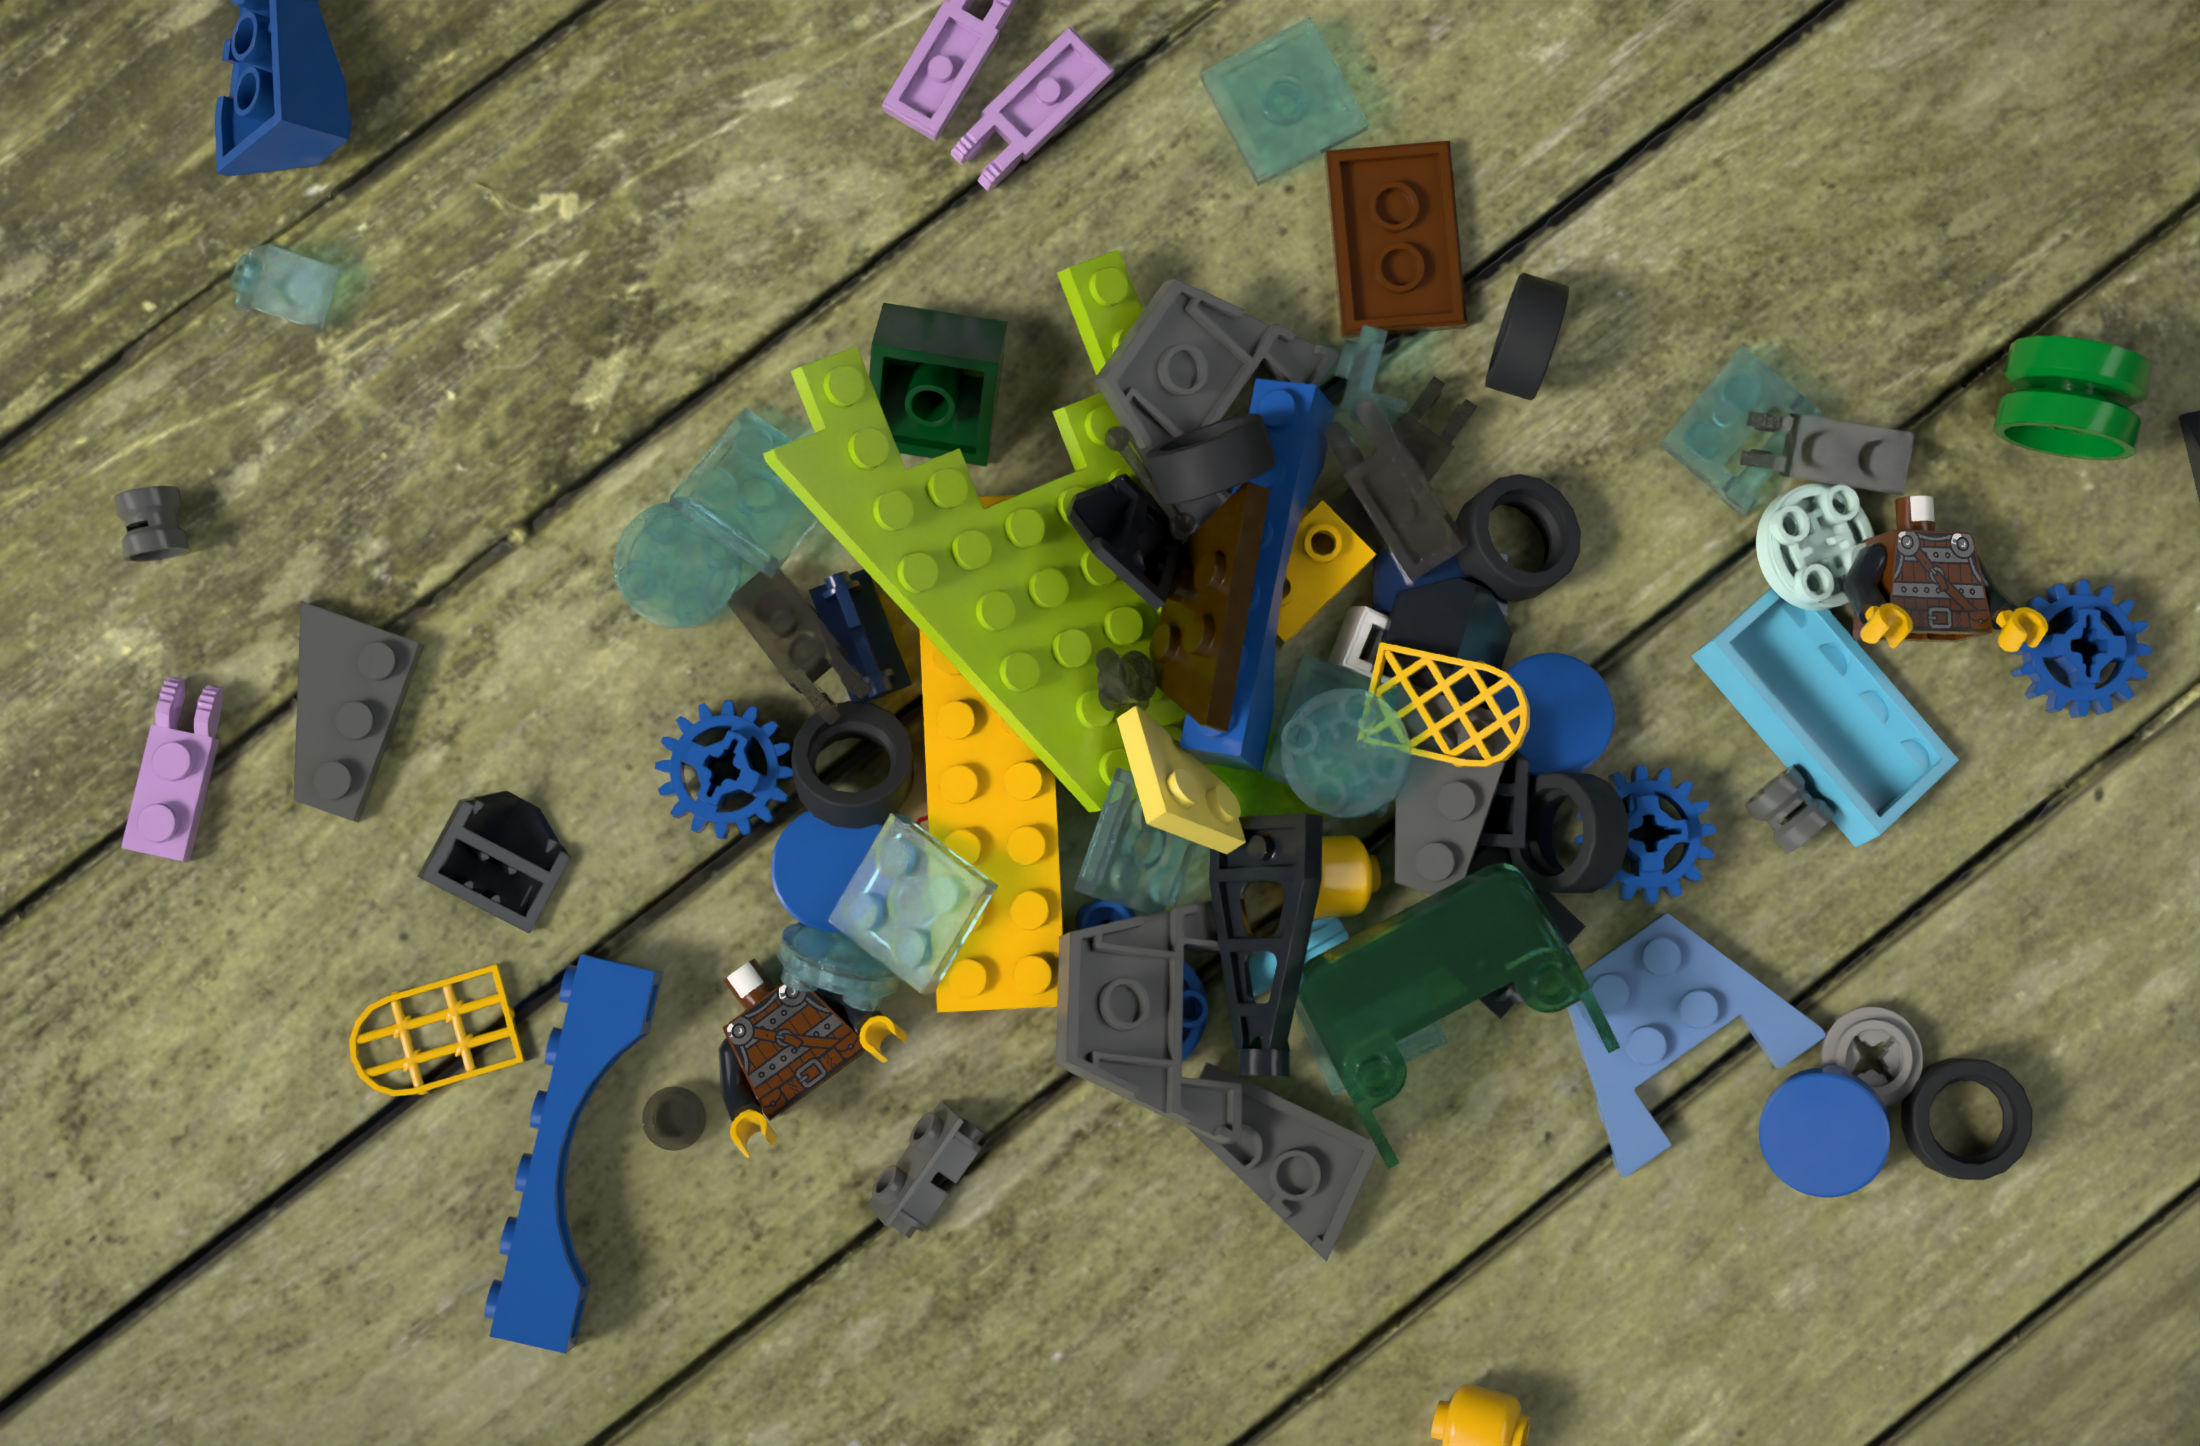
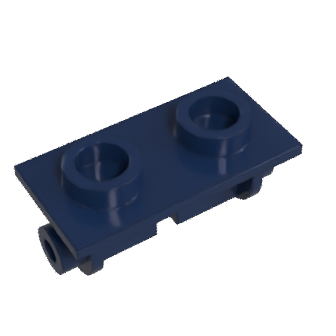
[809,569,912,702]

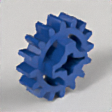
[2007,580,2152,719]
[655,700,794,839]
[1574,765,1716,904]

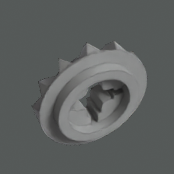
[1819,1007,1923,1107]

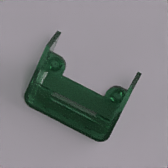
[1297,863,1620,1169]

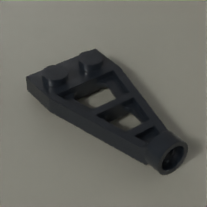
[1209,813,1323,1076]

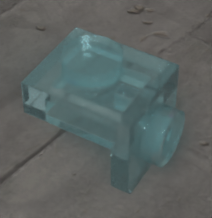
[231,244,340,329]
[1335,325,1408,429]

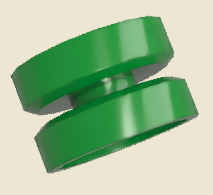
[1993,336,2152,461]

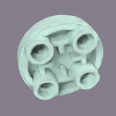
[1756,483,1875,611]

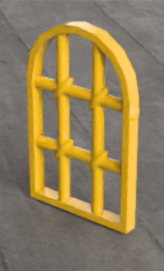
[349,964,526,1096]

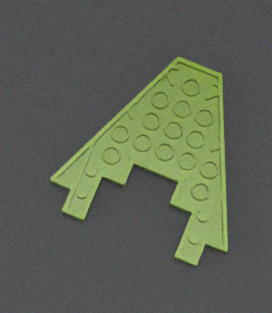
[763,249,1188,813]

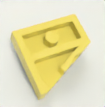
[1116,706,1246,854]

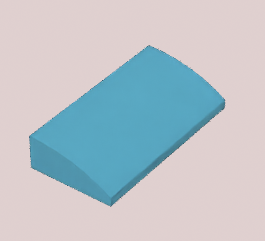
[1691,587,1959,848]

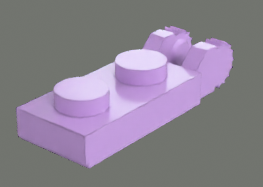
[882,0,1018,142]
[950,26,1114,192]
[121,677,224,862]

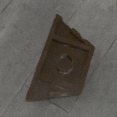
[1149,482,1270,732]

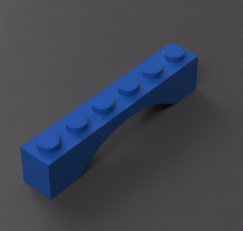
[1179,378,1335,772]
[484,954,663,1354]

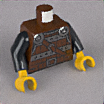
[1842,496,2048,652]
[718,958,908,1158]

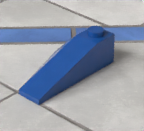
[215,0,352,176]

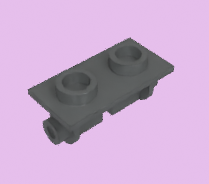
[867,1101,985,1238]

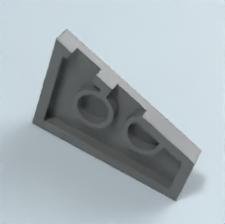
[294,601,424,823]
[1395,683,1520,904]
[1188,1062,1380,1262]

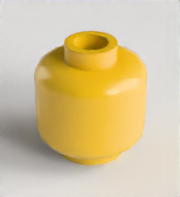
[1314,834,1381,920]
[1431,1384,1530,1446]

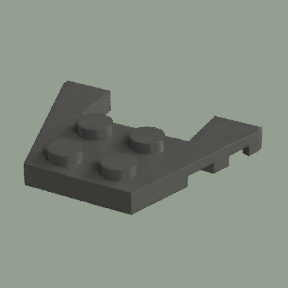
[1094,279,1340,539]
[1056,900,1242,1145]

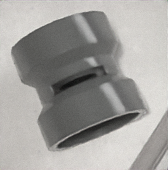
[115,486,189,562]
[1744,765,1835,854]

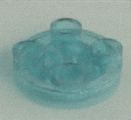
[614,501,742,629]
[1281,688,1412,819]
[777,922,907,1011]

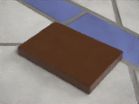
[1324,141,1467,338]

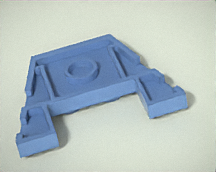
[1560,913,1827,1178]

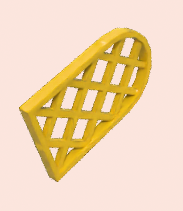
[1357,642,1530,767]

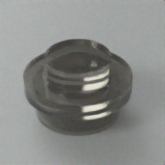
[642,1086,707,1151]

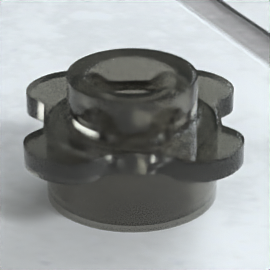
[1095,647,1157,711]

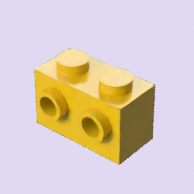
[1276,500,1376,649]

